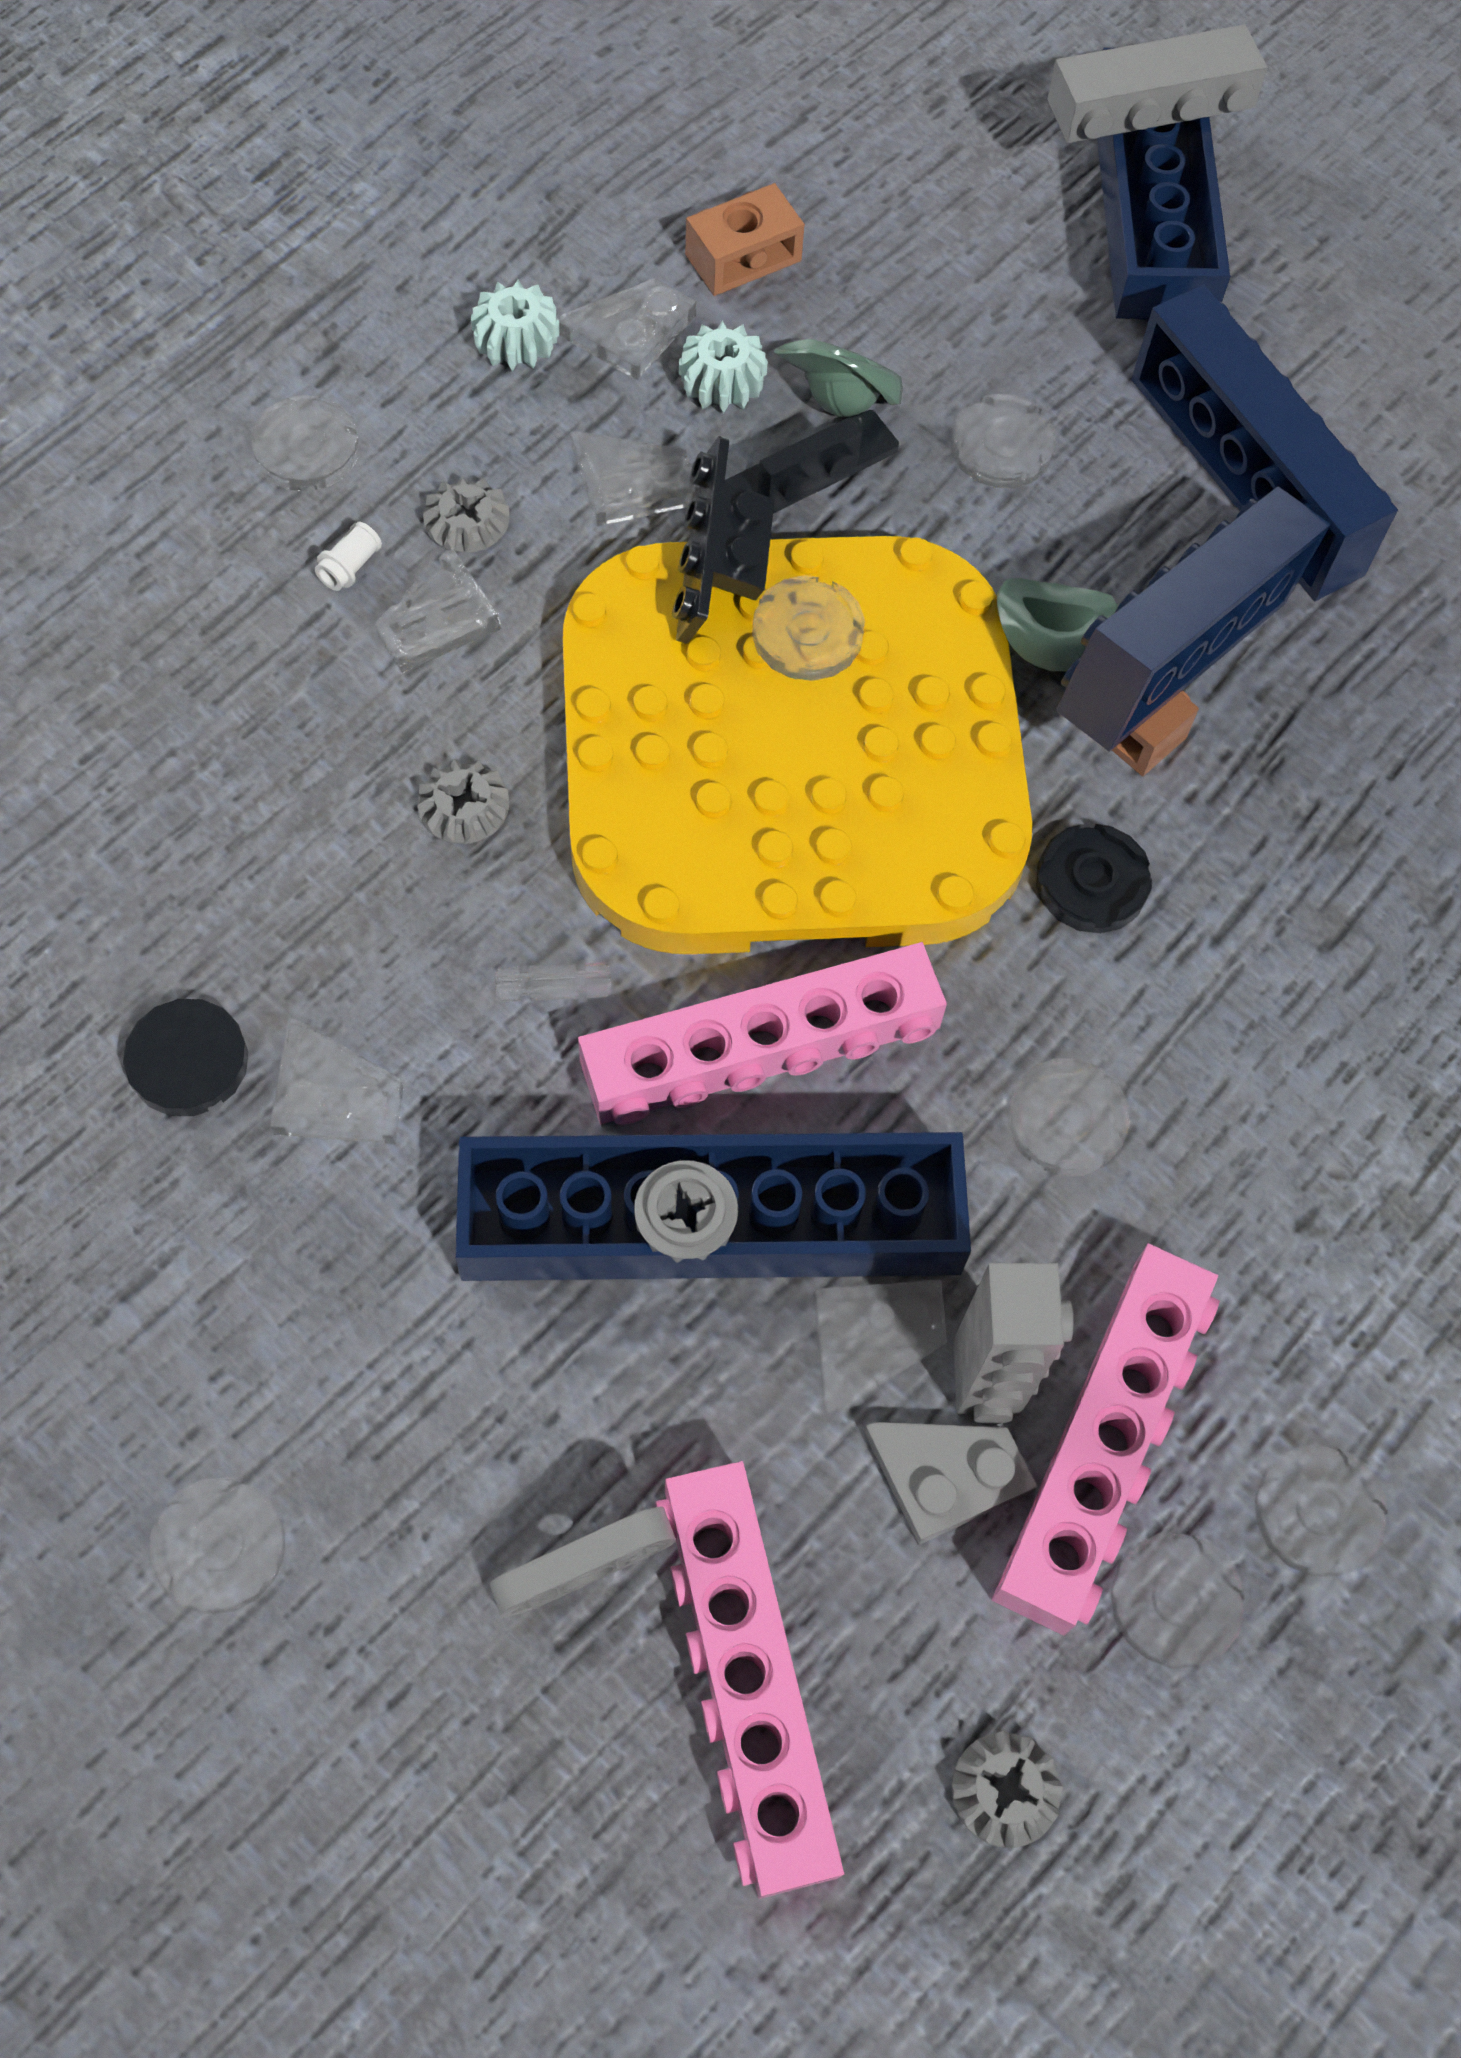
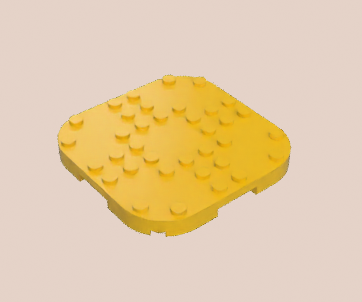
[563,536,1032,954]

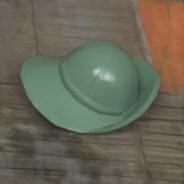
[774,339,903,417]
[997,578,1118,671]

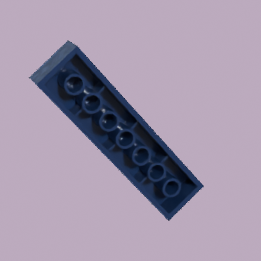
[455,1132,971,1281]

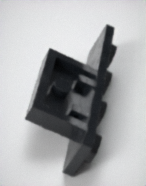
[725,410,899,514]
[672,436,775,644]

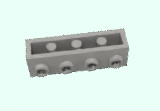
[1047,24,1268,143]
[953,1263,1073,1424]

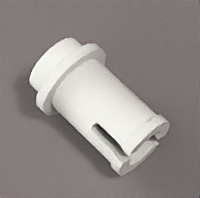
[315,522,382,591]

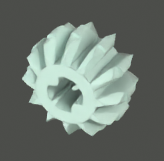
[471,279,560,372]
[679,320,768,414]

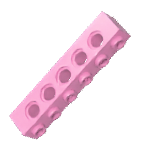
[578,942,947,1125]
[991,1243,1220,1636]
[655,1461,845,1899]

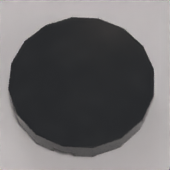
[1036,824,1152,934]
[123,999,248,1116]

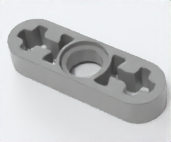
[490,1507,676,1618]

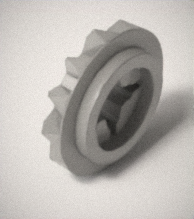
[423,474,510,553]
[417,758,509,844]
[634,1160,738,1263]
[952,1731,1063,1848]

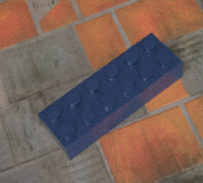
[1097,47,1231,319]
[1131,284,1398,602]
[1055,487,1331,752]

